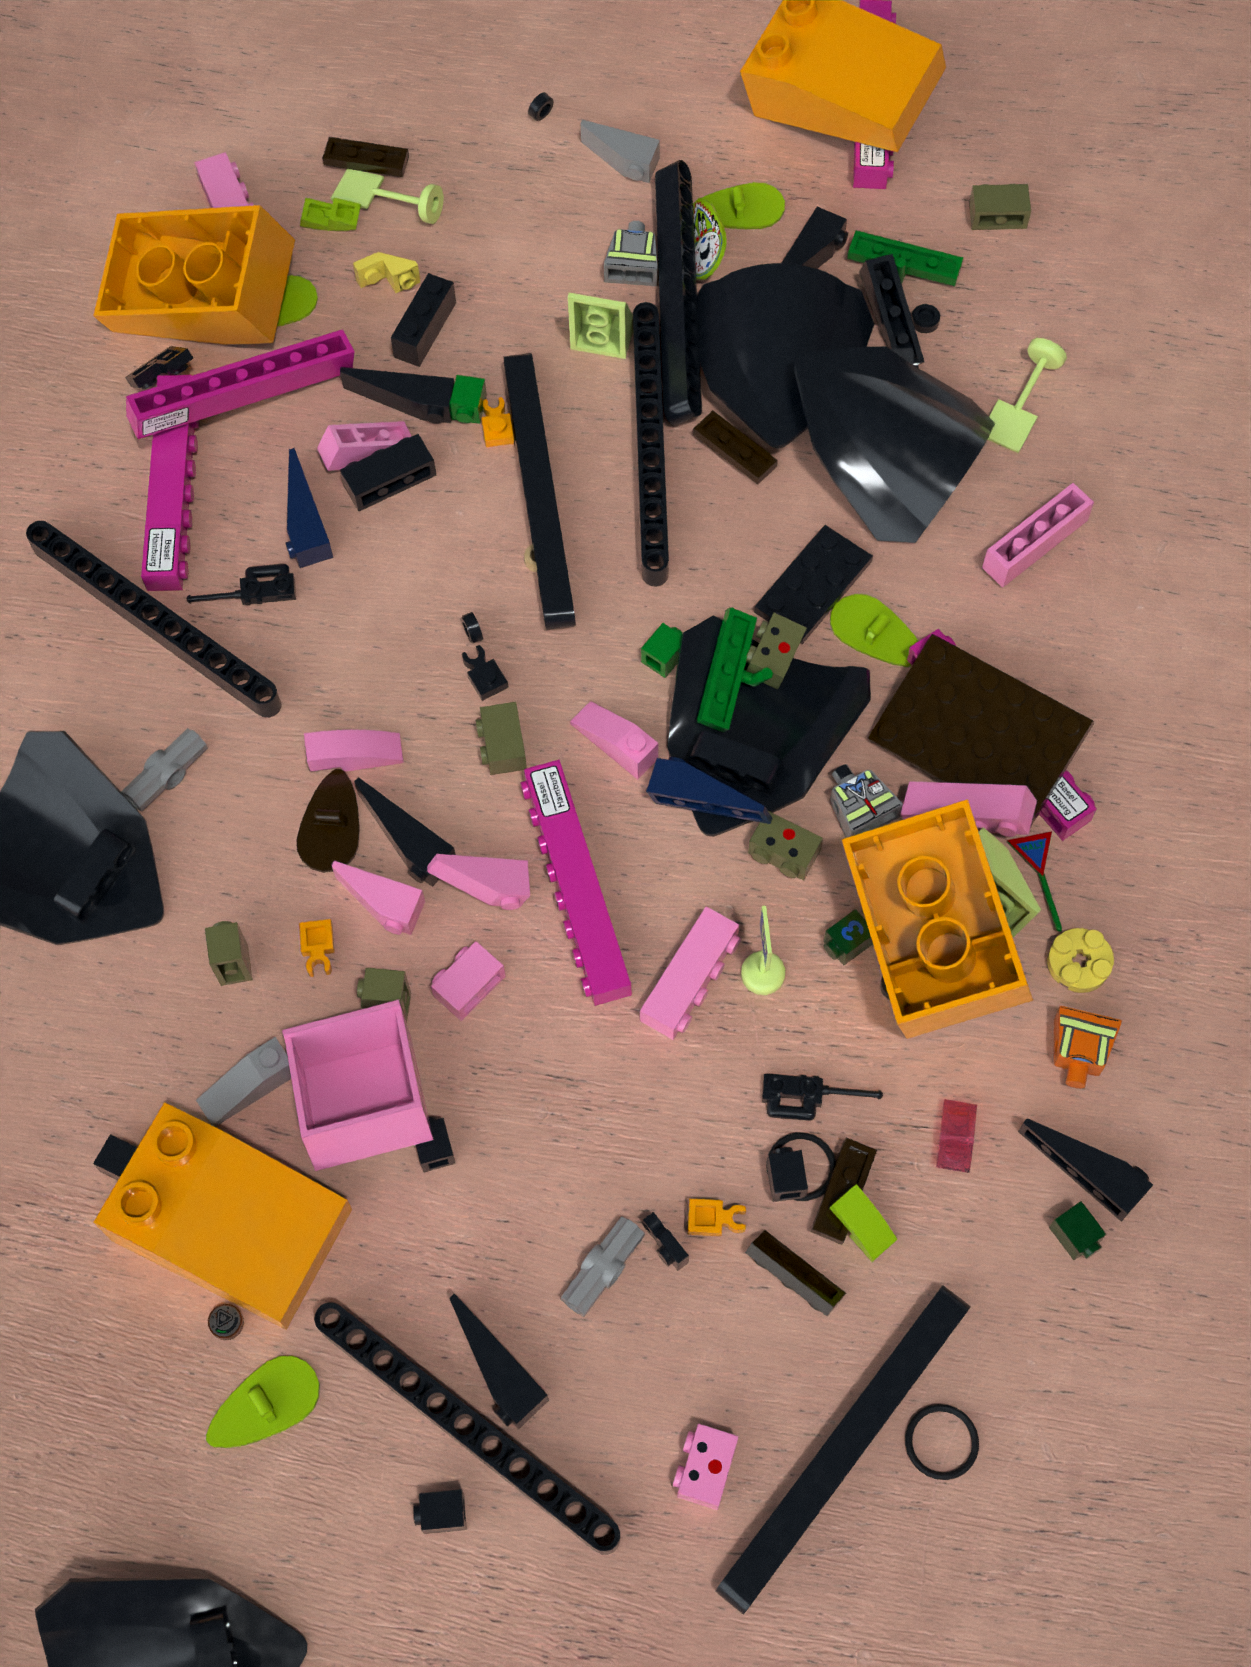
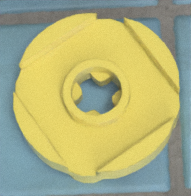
[1047,928,1114,993]

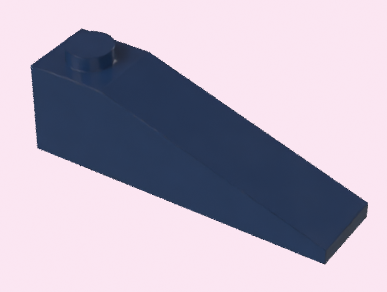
[285,448,334,568]
[646,757,773,824]

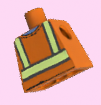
[1054,1006,1122,1089]

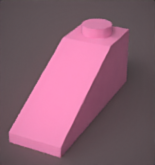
[317,421,412,471]
[570,701,658,780]
[427,854,530,910]
[332,861,425,935]

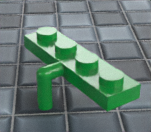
[847,230,963,286]
[697,607,773,733]

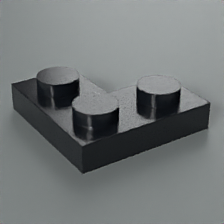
[125,346,193,389]

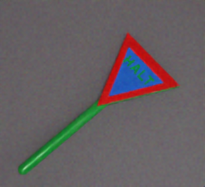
[1007,831,1062,932]

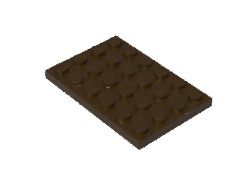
[868,634,1094,828]

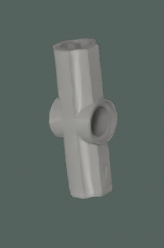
[121,728,208,811]
[561,1216,645,1317]

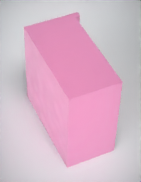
[282,1000,433,1171]

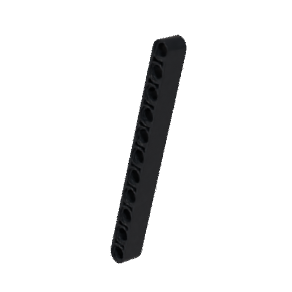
[655,160,702,426]
[633,302,669,587]
[503,353,576,630]
[26,521,282,718]
[715,1285,971,1615]
[314,1302,621,1555]

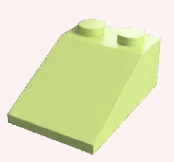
[568,293,633,359]
[979,827,1041,937]

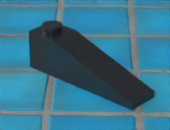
[782,206,849,269]
[859,254,925,364]
[340,367,455,424]
[354,777,456,887]
[1018,1118,1153,1222]
[449,1293,549,1430]

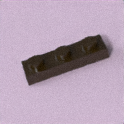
[322,137,409,177]
[693,410,778,484]
[810,1137,877,1245]
[745,1230,846,1316]

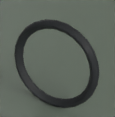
[766,1133,836,1201]
[905,1404,979,1480]

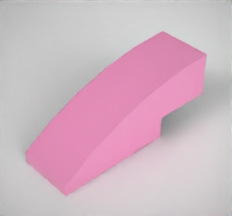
[304,730,404,772]

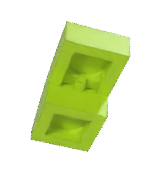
[300,197,361,231]
[830,1184,898,1262]

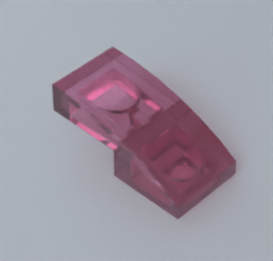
[936,1099,977,1173]

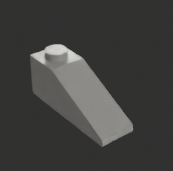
[580,120,660,183]
[196,1037,291,1127]

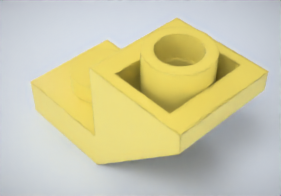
[353,252,421,293]

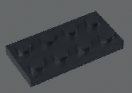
[754,525,873,644]

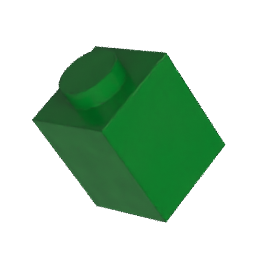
[450,375,487,424]
[641,623,683,678]

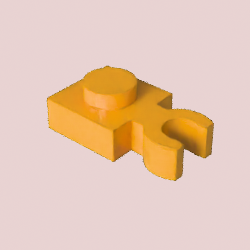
[481,397,514,447]
[299,919,335,977]
[688,1198,746,1236]

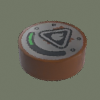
[208,1304,244,1340]

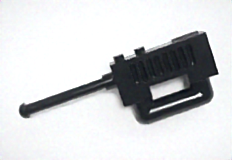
[186,564,296,605]
[762,1074,883,1121]

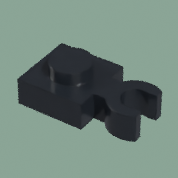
[462,645,509,701]
[643,1212,689,1271]

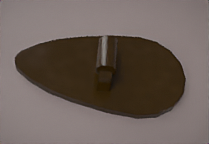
[296,769,360,873]

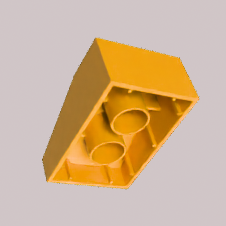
[740,0,946,152]
[93,205,295,345]
[842,799,1033,1039]
[93,1102,352,1330]

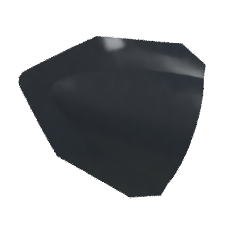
[697,263,875,448]
[793,346,995,543]
[667,615,871,837]
[0,730,164,946]
[35,1578,308,1667]

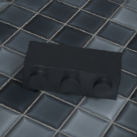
[391,273,456,367]
[340,434,436,512]

